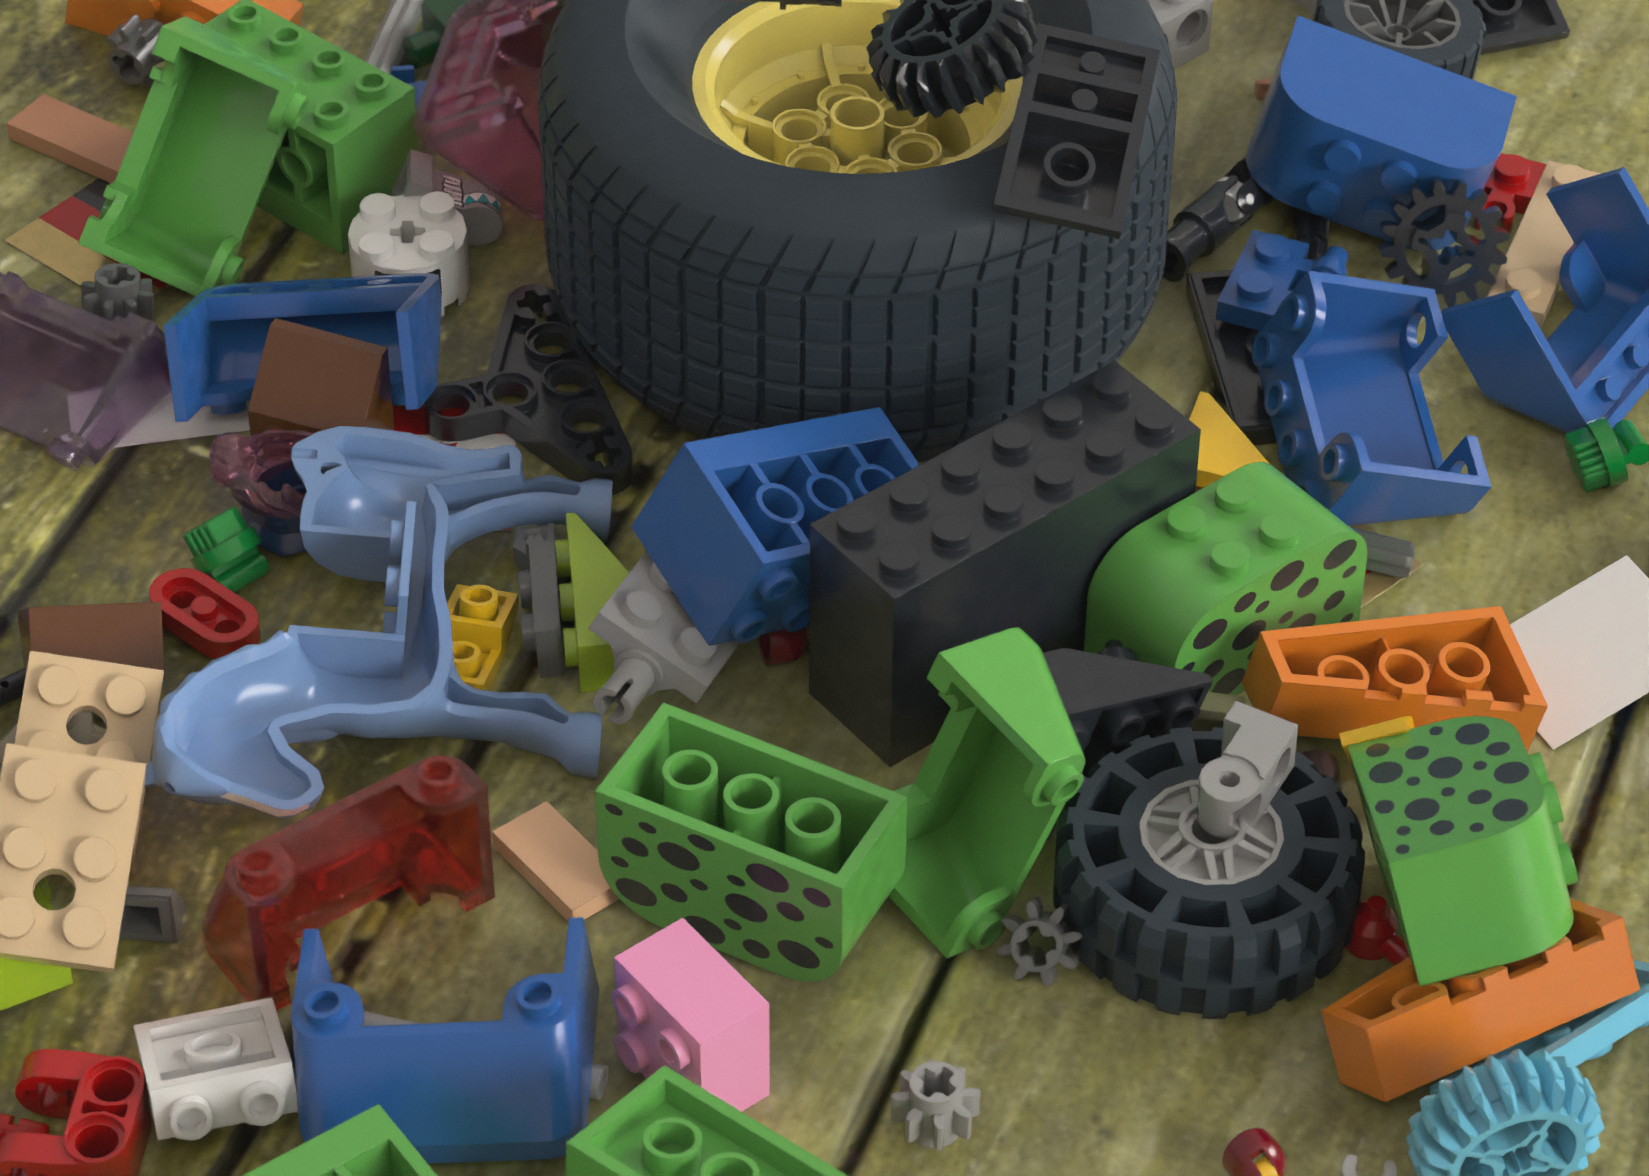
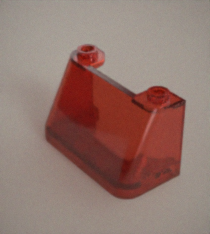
[202,756,495,1011]

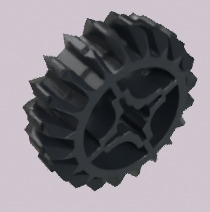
[866,0,1038,119]

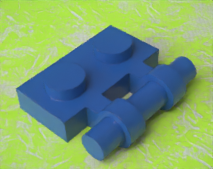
[1216,230,1349,331]

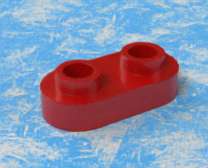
[149,568,261,659]

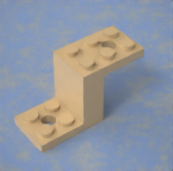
[0,651,164,974]

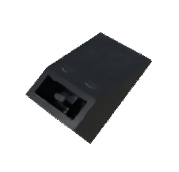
[1043,648,1213,777]

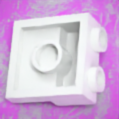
[133,997,298,1140]

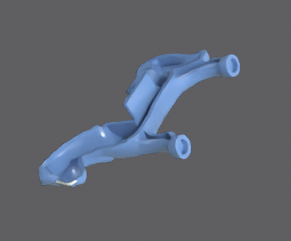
[144,426,613,818]

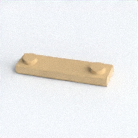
[1487,161,1601,329]

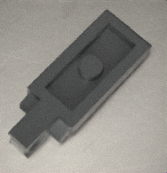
[513,522,566,678]

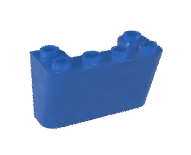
[1252,270,1491,526]

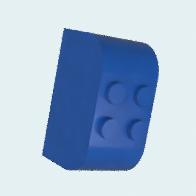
[1246,16,1517,250]

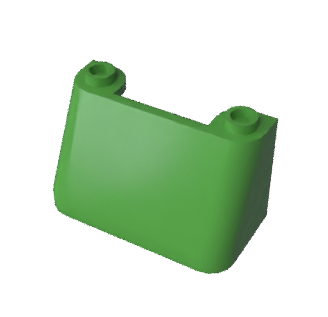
[78,16,309,296]
[889,627,1085,958]

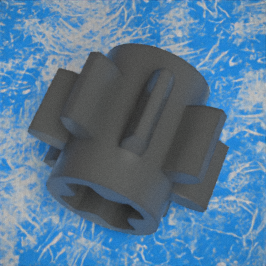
[106,15,164,88]
[81,263,155,338]
[997,897,1083,986]

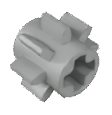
[891,1059,980,1150]

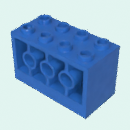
[631,407,919,646]

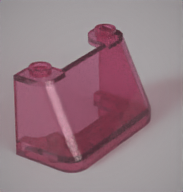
[413,0,566,221]

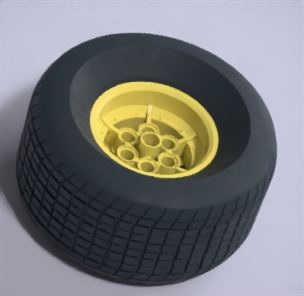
[538,0,1178,462]

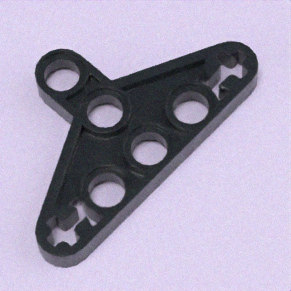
[424,284,633,495]

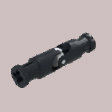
[1162,155,1275,282]

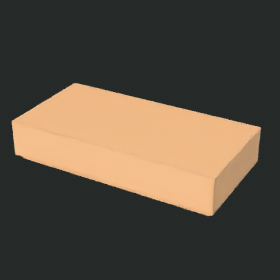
[492,801,619,922]

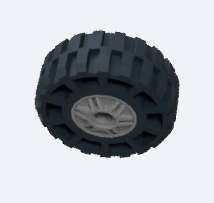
[1053,727,1365,1019]

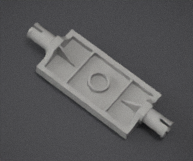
[588,551,740,725]

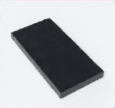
[1186,270,1277,445]

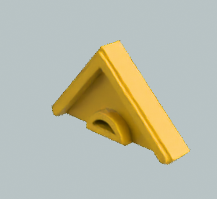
[1189,391,1270,488]

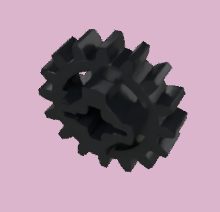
[1378,177,1510,307]

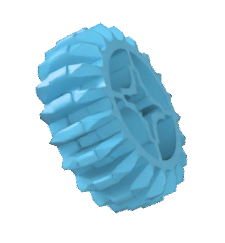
[1406,1049,1604,1176]

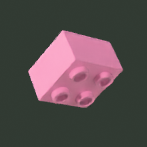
[612,918,770,1112]

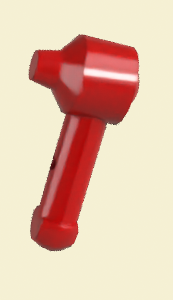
[1346,895,1409,966]

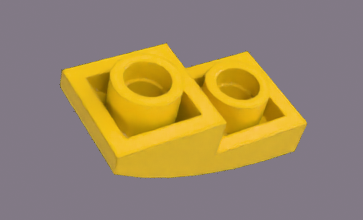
[447,584,519,691]

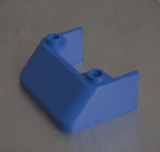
[1441,167,1649,433]
[163,273,442,422]
[291,917,599,1163]

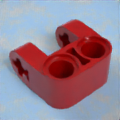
[0,1049,152,1176]

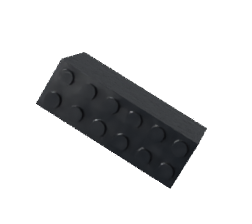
[809,361,1201,767]

